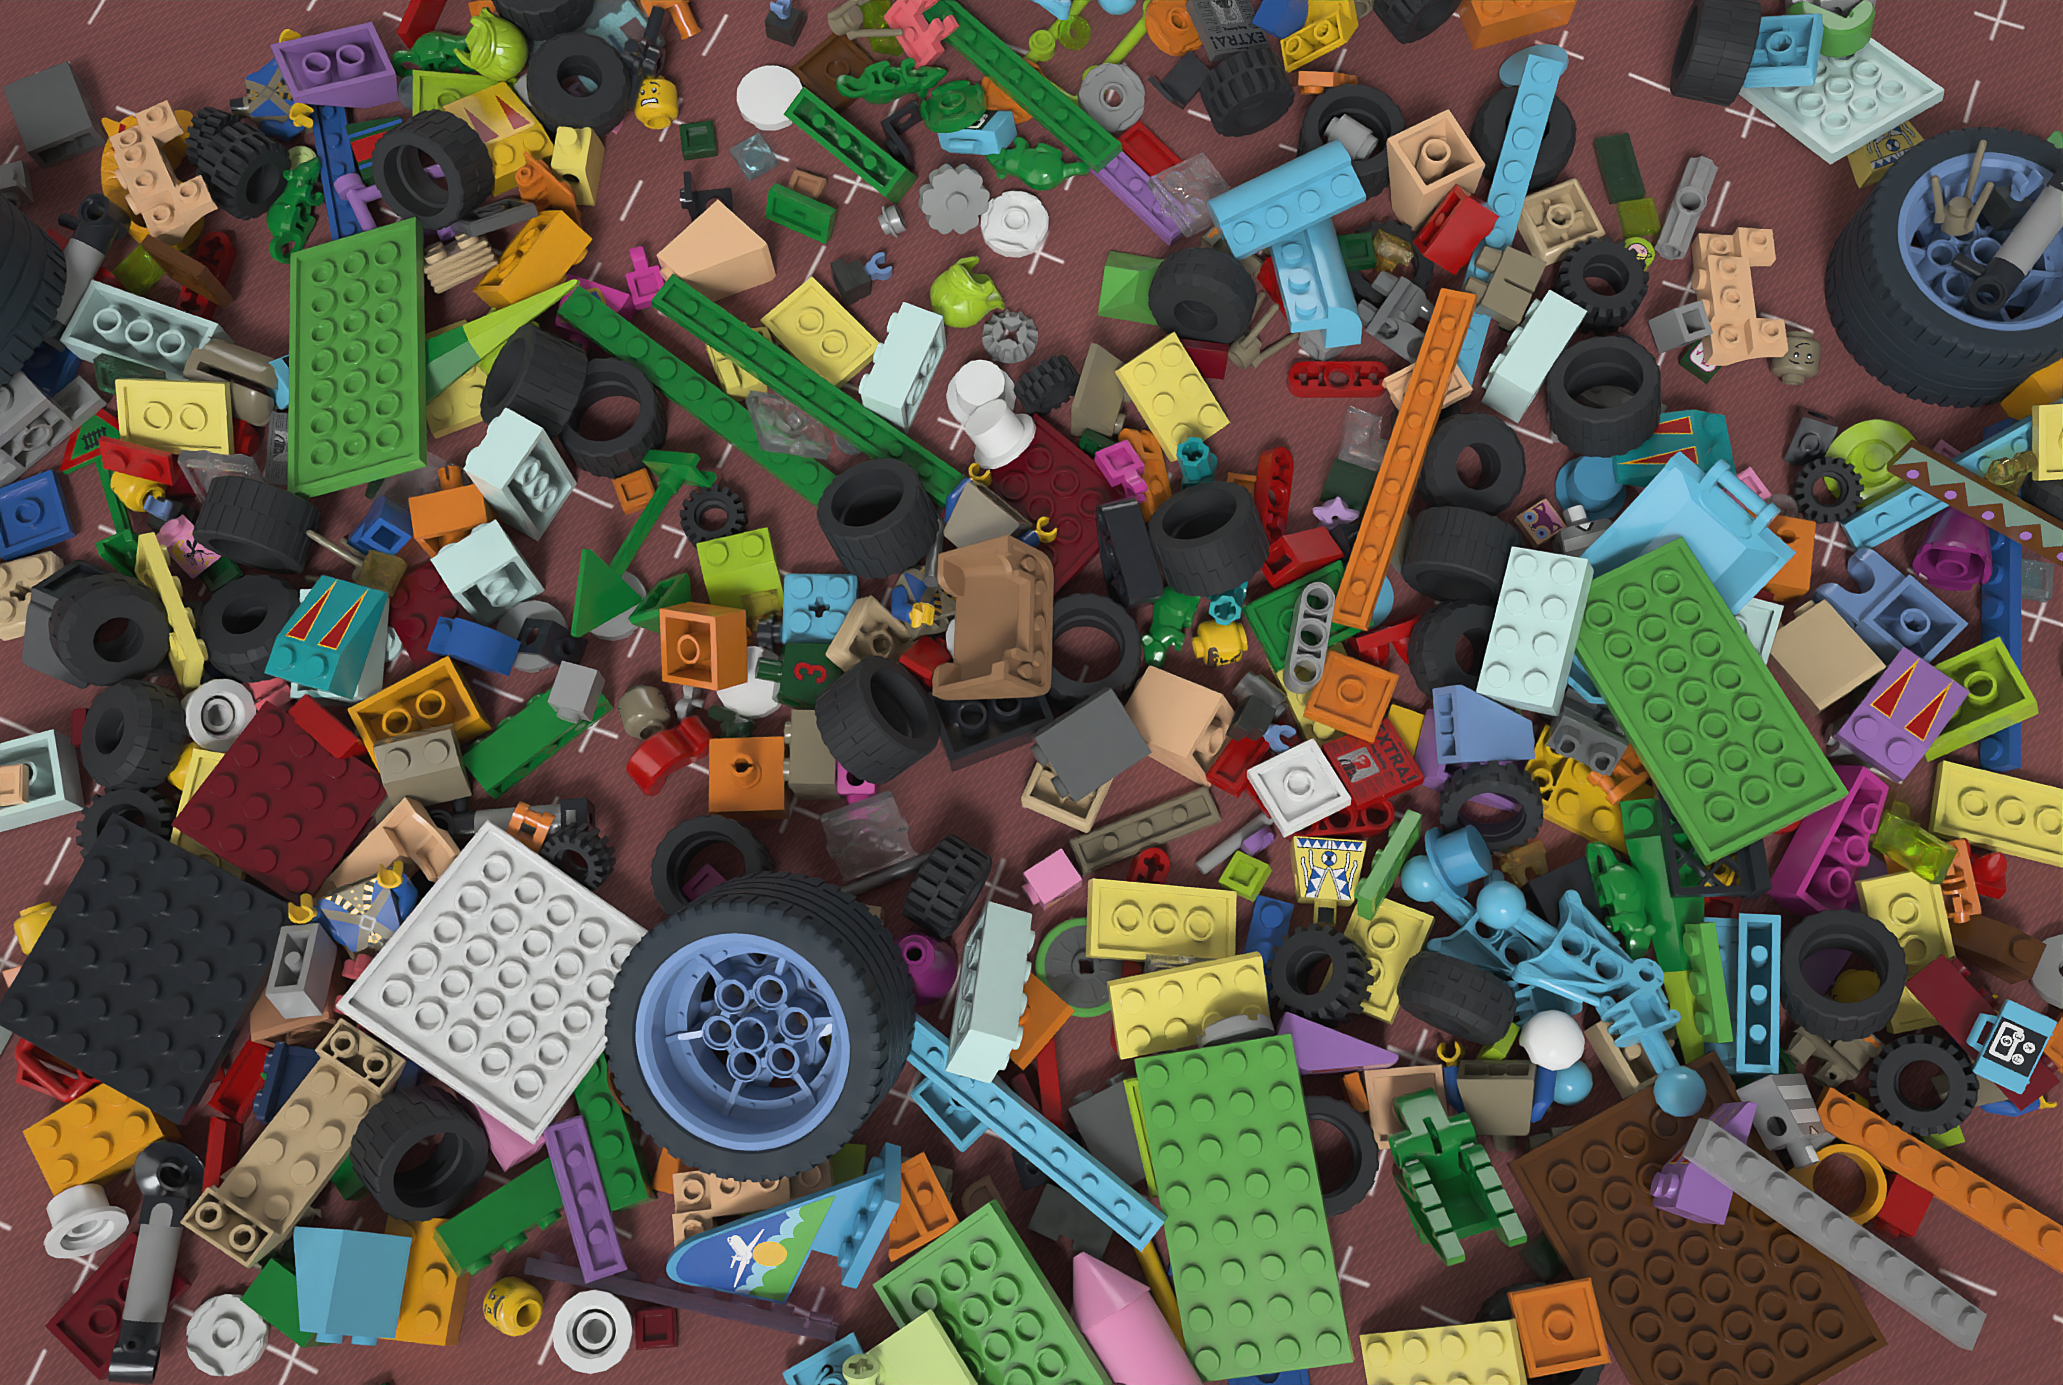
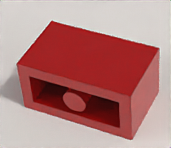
[1413,184,1499,275]

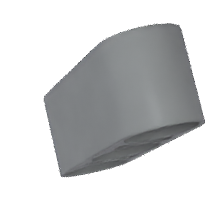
[1283,582,1335,694]

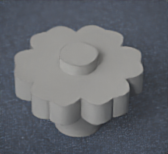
[918,164,990,234]

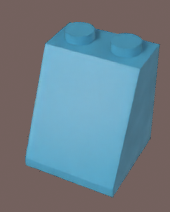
[293,1226,412,1346]

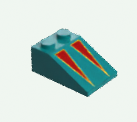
[1611,410,1736,489]
[264,575,389,700]

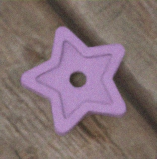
[1312,497,1360,531]

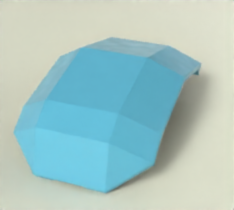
[1567,451,1796,704]

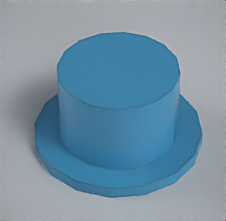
[1554,456,1626,522]
[1425,825,1493,900]

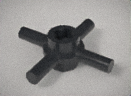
[621,6,666,110]

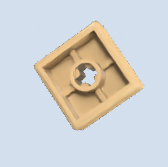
[1517,178,1606,266]
[423,232,499,293]
[0,551,64,641]
[826,595,918,672]
[1021,761,1113,833]

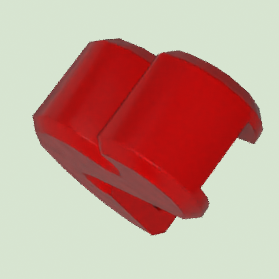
[626,715,717,796]

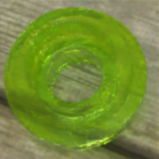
[1058,15,1091,51]

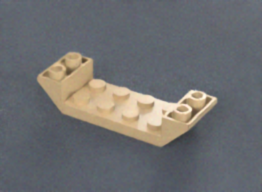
[180,1018,406,1269]

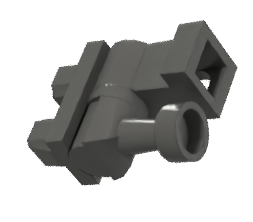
[1357,271,1435,364]
[1546,684,1629,776]

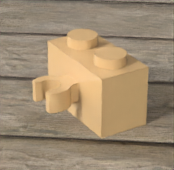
[1584,1021,1675,1099]

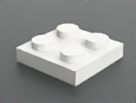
[1247,738,1352,838]

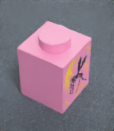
[156,514,221,579]
[1021,848,1082,911]

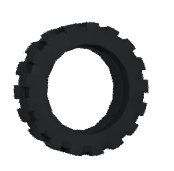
[1347,220,1435,309]
[1439,761,1543,855]

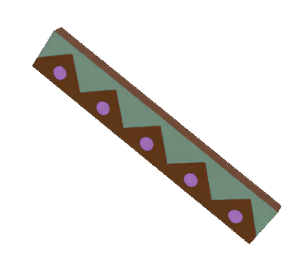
[1887,439,2063,567]

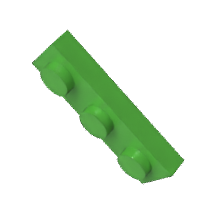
[1354,809,1422,921]
[1683,922,1733,1043]

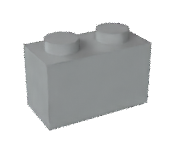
[265,923,337,1019]

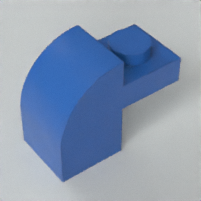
[1251,0,1308,40]
[346,495,413,562]
[427,616,521,676]

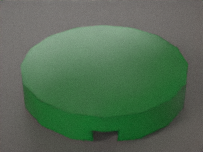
[920,80,988,134]

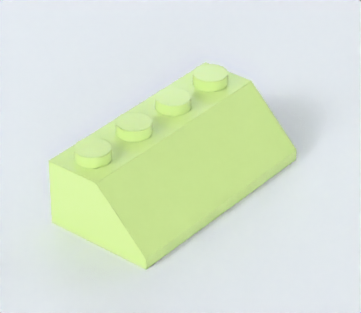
[863,1309,978,1385]

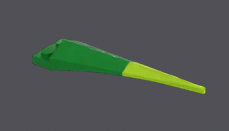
[425,279,580,406]
[1620,798,1704,1064]

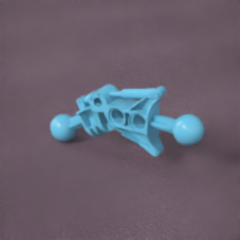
[1400,855,1593,1106]
[1476,881,1707,1117]

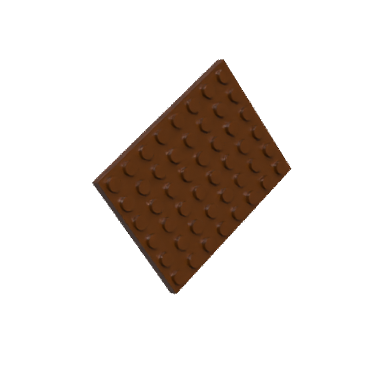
[1506,1050,1888,1385]

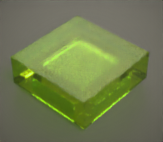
[1616,198,1661,239]

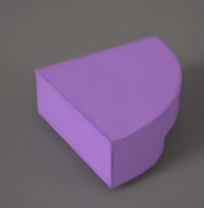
[1240,826,1277,857]

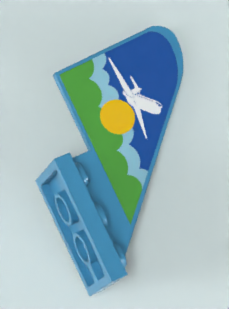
[666,1142,901,1304]

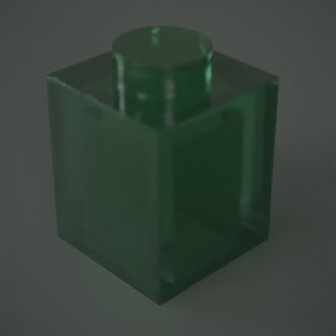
[1319,457,1377,515]

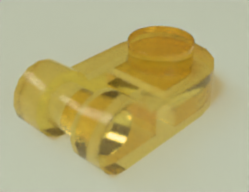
[1984,450,2038,497]

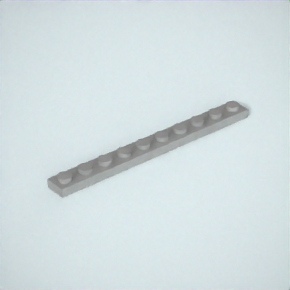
[1682,1118,1987,1351]

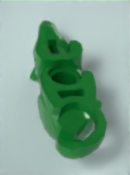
[390,26,475,79]
[836,58,947,105]
[984,137,1091,191]
[266,157,324,264]
[1141,586,1201,669]
[1586,841,1656,961]

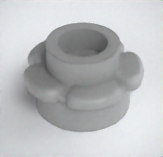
[878,204,907,238]

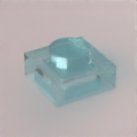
[730,133,778,182]
[2021,558,2054,603]

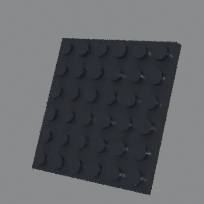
[0,813,301,1126]

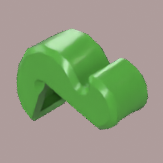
[1786,0,1876,58]

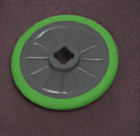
[1035,917,1124,1017]

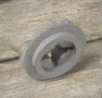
[982,309,1038,364]

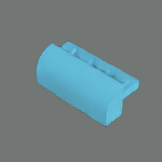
[1207,139,1366,261]
[1269,217,1362,348]
[1704,913,1781,1079]

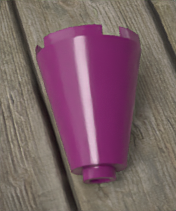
[1912,505,1993,591]
[893,929,958,1006]

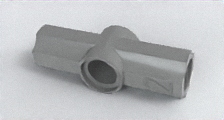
[1655,156,1718,261]

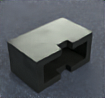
[1028,1183,1114,1261]

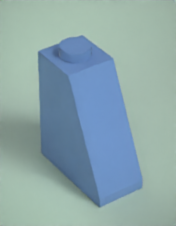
[1432,685,1535,764]

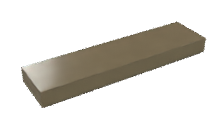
[1069,786,1221,877]

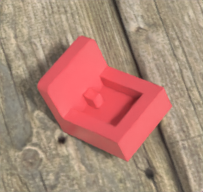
[242,678,293,712]

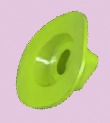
[1824,419,1917,507]

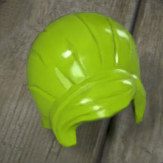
[453,7,529,82]
[930,256,1005,328]

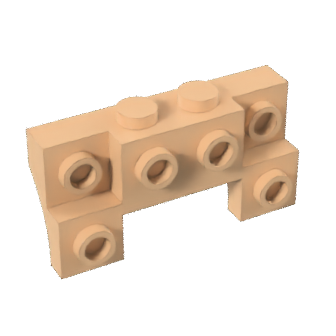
[109,100,218,246]
[1691,227,1788,366]
[313,797,461,961]
[672,1156,834,1248]

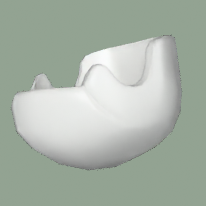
[1519,1010,1585,1071]

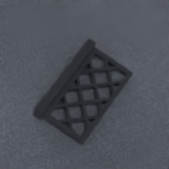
[1651,778,1772,899]

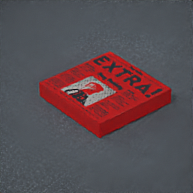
[1321,718,1425,812]

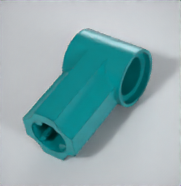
[1176,437,1218,490]
[1207,581,1248,625]

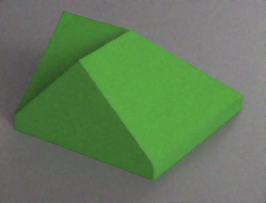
[1098,251,1164,326]

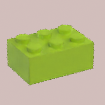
[1924,636,2039,762]

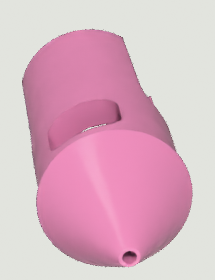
[1073,1252,1204,1385]

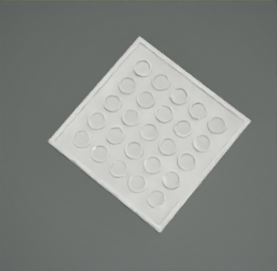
[336,820,649,1145]

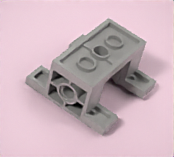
[0,369,107,488]

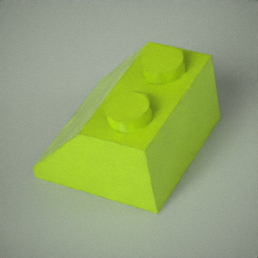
[696,527,784,618]

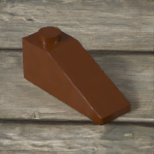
[1948,914,2047,985]

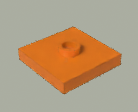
[1303,649,1400,743]
[1009,972,1075,1070]
[1507,1277,1611,1378]

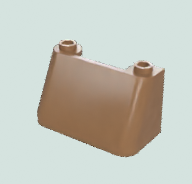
[932,535,1054,701]

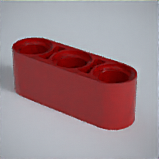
[1286,799,1395,842]

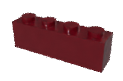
[1905,954,2061,1111]

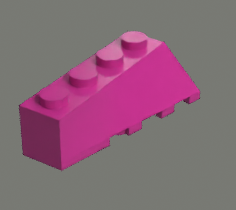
[1766,765,1889,918]

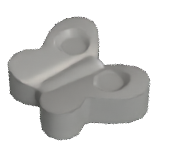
[675,685,704,722]

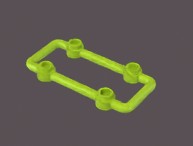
[1023,0,1151,107]

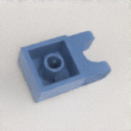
[1811,548,1968,666]

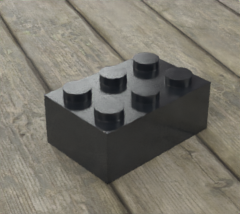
[928,691,1054,772]

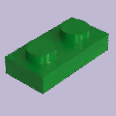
[765,183,837,244]

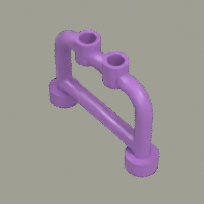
[334,164,458,248]

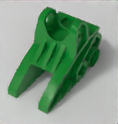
[1388,1087,1527,1266]

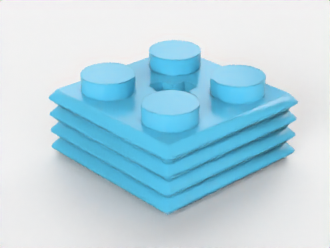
[1743,13,1824,88]
[782,574,859,645]
[910,1074,1010,1152]

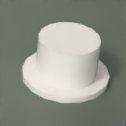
[946,360,1016,426]
[965,399,1036,469]
[181,679,256,752]
[44,1184,129,1258]
[552,1290,634,1374]

